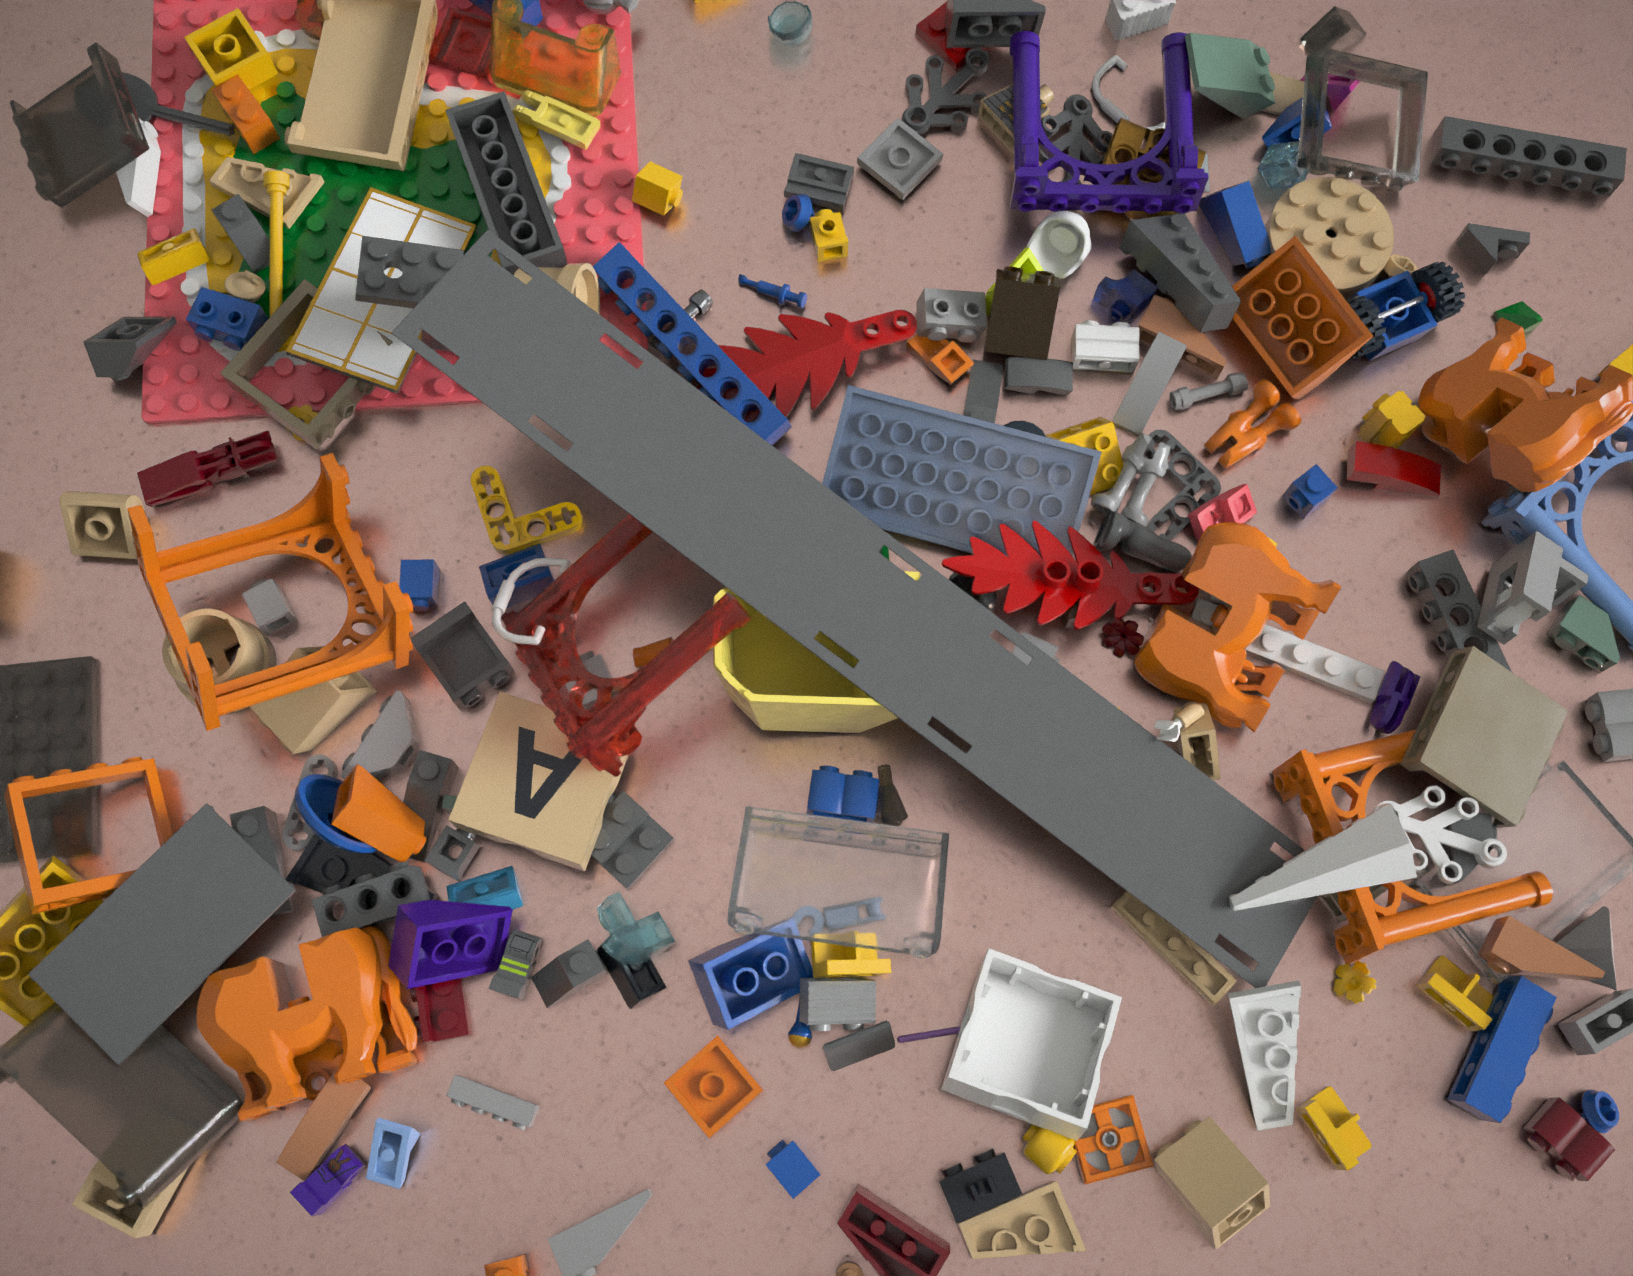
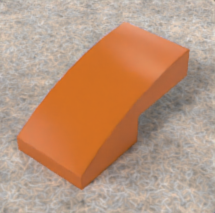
[906,333,974,385]

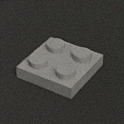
[857,118,943,200]

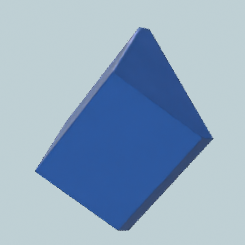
[479,543,558,609]

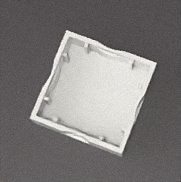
[941,948,1122,1141]

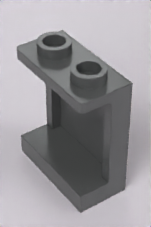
[411,601,514,709]

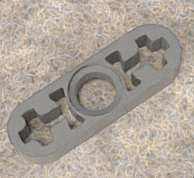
[282,754,338,852]

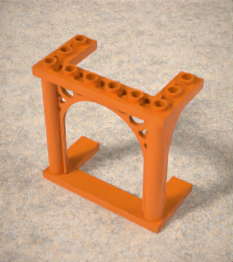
[127,453,413,731]

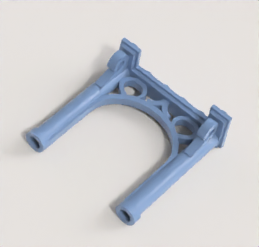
[1481,401,1633,652]

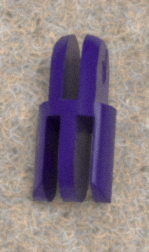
[1370,661,1421,734]

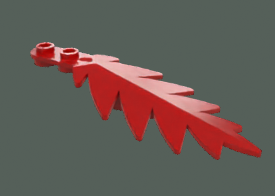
[696,310,917,422]
[941,520,1199,630]

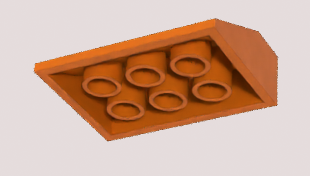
[1232,236,1373,400]

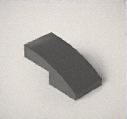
[1005,357,1073,396]

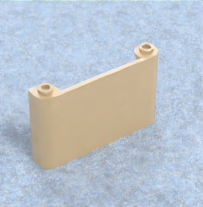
[285,0,438,171]

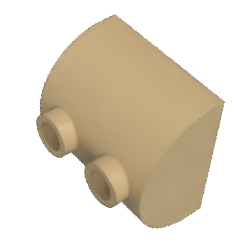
[59,491,145,559]

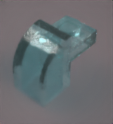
[597,891,675,964]

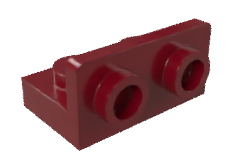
[409,978,471,1044]

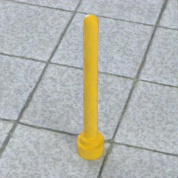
[263,171,289,317]

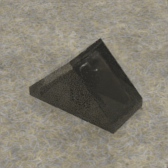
[1300,6,1366,62]

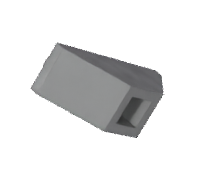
[340,689,419,779]

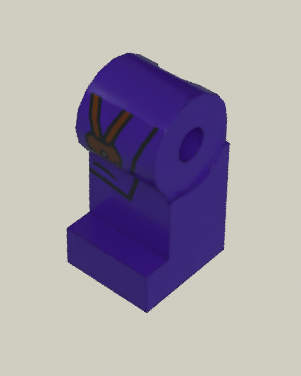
[290,1144,366,1216]

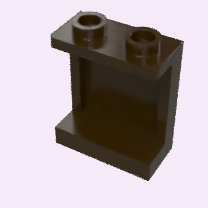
[984,266,1060,360]

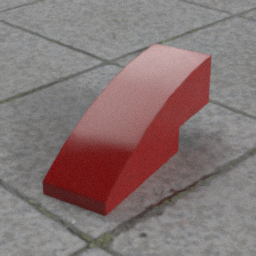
[1347,441,1441,497]

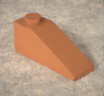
[1138,295,1227,379]
[1478,916,1605,981]

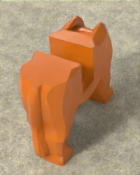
[1418,317,1633,492]
[1134,522,1341,732]
[197,926,418,1121]

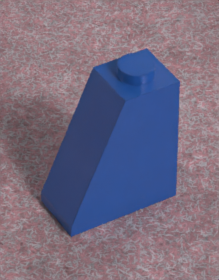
[1199,181,1271,268]

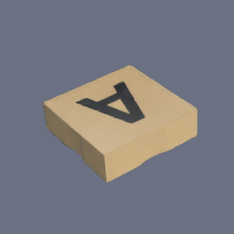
[448,691,633,871]

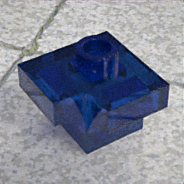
[1093,269,1158,325]

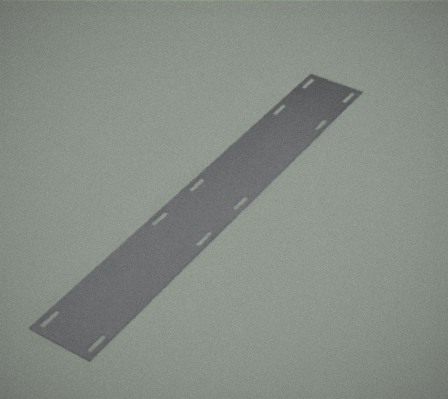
[391,230,1318,988]

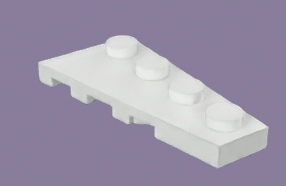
[1228,980,1301,1131]

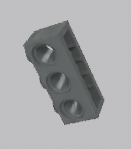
[312,862,430,937]

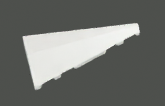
[1229,803,1417,911]

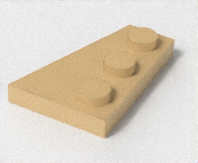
[209,157,324,229]

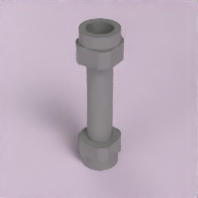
[1169,372,1248,410]

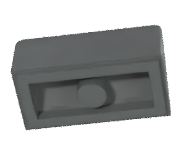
[822,1020,895,1071]

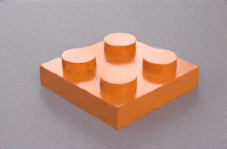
[664,1035,763,1138]

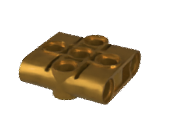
[1102,118,1206,219]

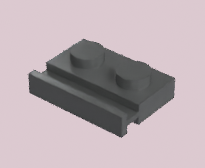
[784,153,854,211]

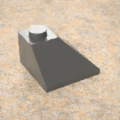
[83,317,177,381]

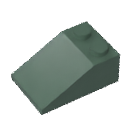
[1185,33,1275,119]

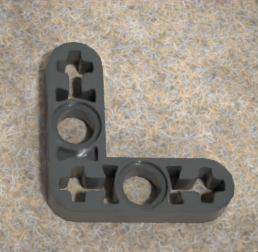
[1145,429,1221,541]

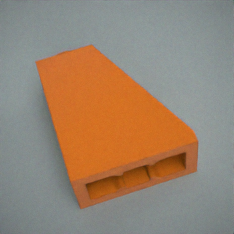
[331,764,426,863]

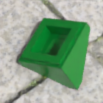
[1493,301,1543,333]

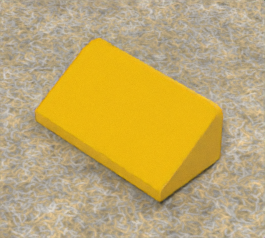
[137,228,209,285]

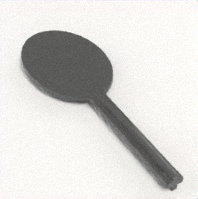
[76,72,235,136]

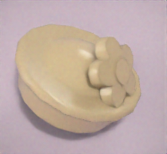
[1383,254,1418,277]
[225,270,266,303]

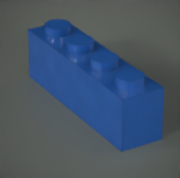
[1447,976,1557,1123]

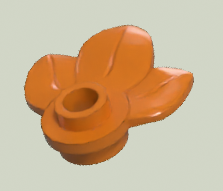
[293,1040,343,1101]

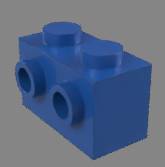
[186,287,269,351]

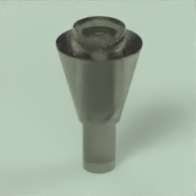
[874,764,908,828]

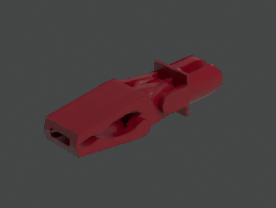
[137,431,278,507]

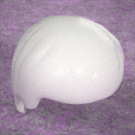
[1027,211,1091,279]

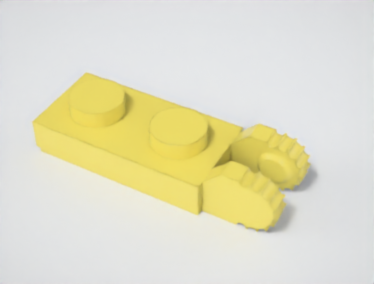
[512,90,601,150]

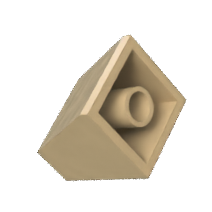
[250,646,377,754]
[1154,1116,1271,1250]

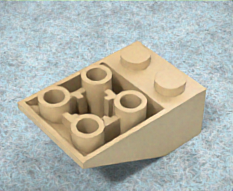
[72,1103,206,1238]

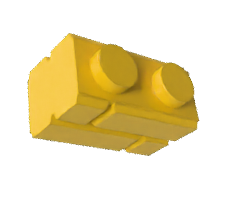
[1358,391,1425,448]

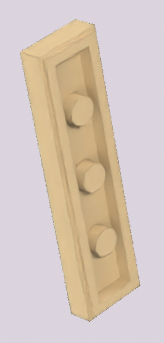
[1111,891,1237,1006]

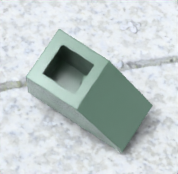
[1546,595,1620,672]

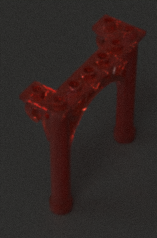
[501,514,751,777]

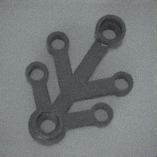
[901,48,989,135]
[1039,94,1113,184]

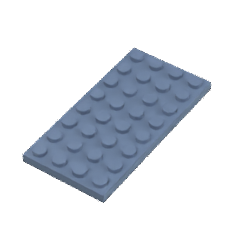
[822,385,1102,557]

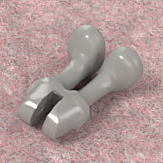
[1090,433,1171,526]

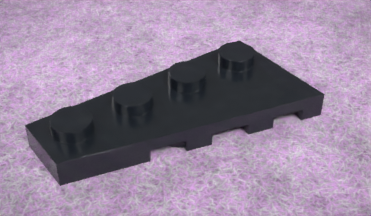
[285,834,438,909]

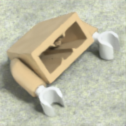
[1155,702,1221,780]

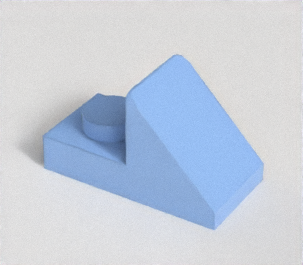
[366,1117,420,1189]

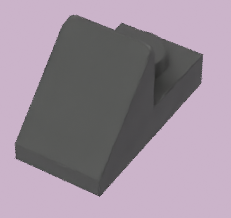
[1457,223,1530,274]

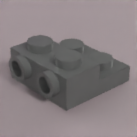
[591,791,675,890]

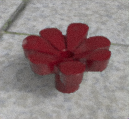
[1102,618,1144,657]

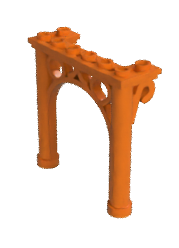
[1272,730,1553,965]

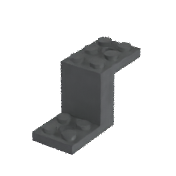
[355,235,464,352]

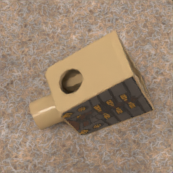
[978,84,1054,155]

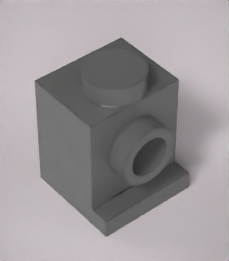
[424,825,480,882]

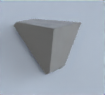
[1556,906,1617,990]

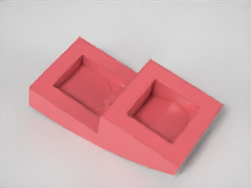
[1188,484,1257,542]

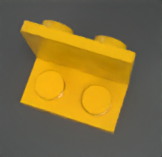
[1046,417,1124,495]

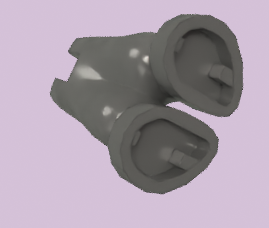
[1093,511,1192,572]

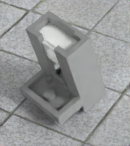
[1477,531,1589,645]

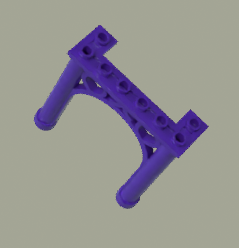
[1009,31,1209,214]

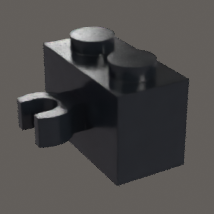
[936,1148,1022,1224]

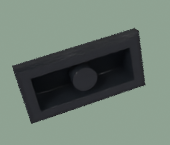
[597,928,666,1009]

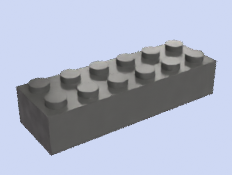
[445,91,568,275]

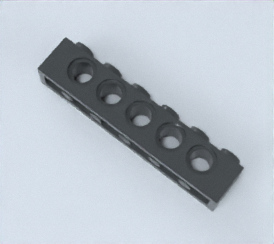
[1431,116,1627,196]
[1407,549,1512,672]

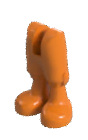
[1204,379,1301,469]

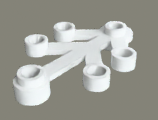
[1372,786,1507,884]

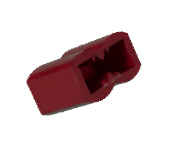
[1523,1097,1615,1181]

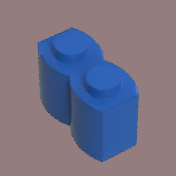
[806,765,880,823]

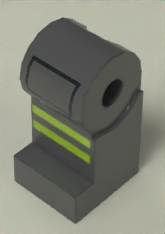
[488,929,542,1001]

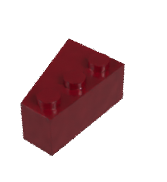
[837,1184,950,1276]

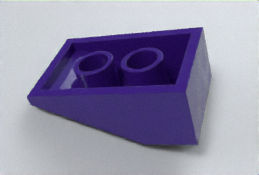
[388,900,513,989]

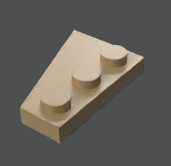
[957,1181,1086,1259]

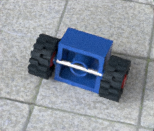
[1346,262,1465,361]

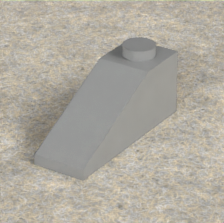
[547,1188,653,1276]

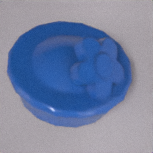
[782,194,814,232]
[1580,1090,1619,1133]

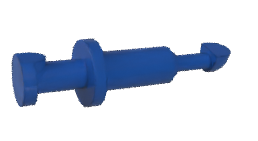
[738,274,807,308]

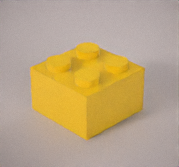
[184,8,278,90]

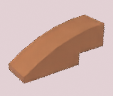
[276,1066,371,1181]

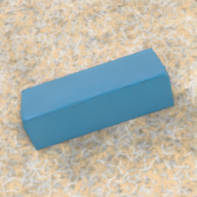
[446,866,523,910]

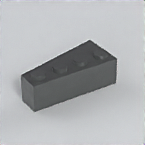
[1119,213,1241,333]

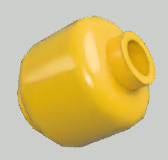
[1022,1124,1077,1174]

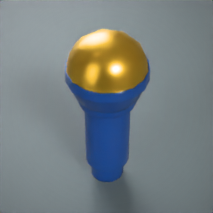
[788,1000,812,1048]

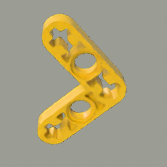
[471,465,583,555]

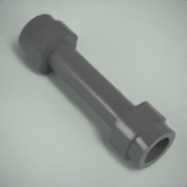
[648,289,713,354]

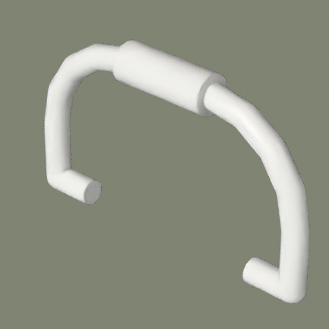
[1092,55,1165,131]
[491,558,571,645]

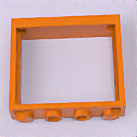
[4,757,173,915]

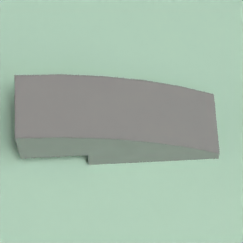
[1112,332,1187,437]

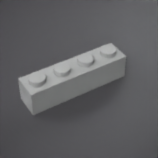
[446,1075,540,1130]

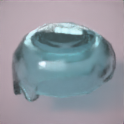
[768,1,813,45]

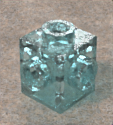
[1257,141,1314,189]

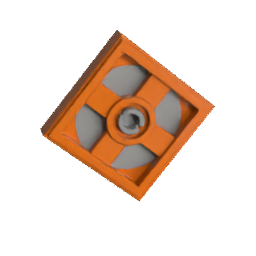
[1073,1095,1154,1185]

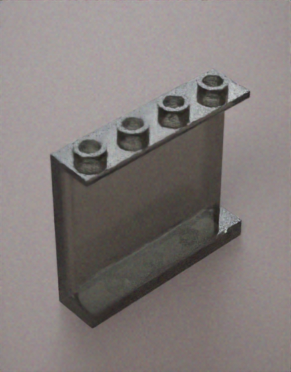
[9,42,150,208]

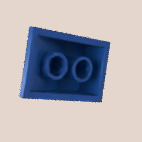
[688,919,813,1030]

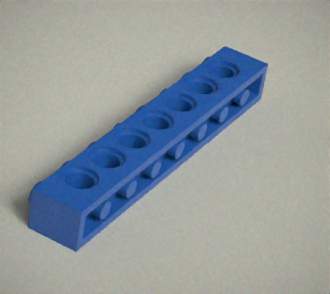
[593,242,792,445]

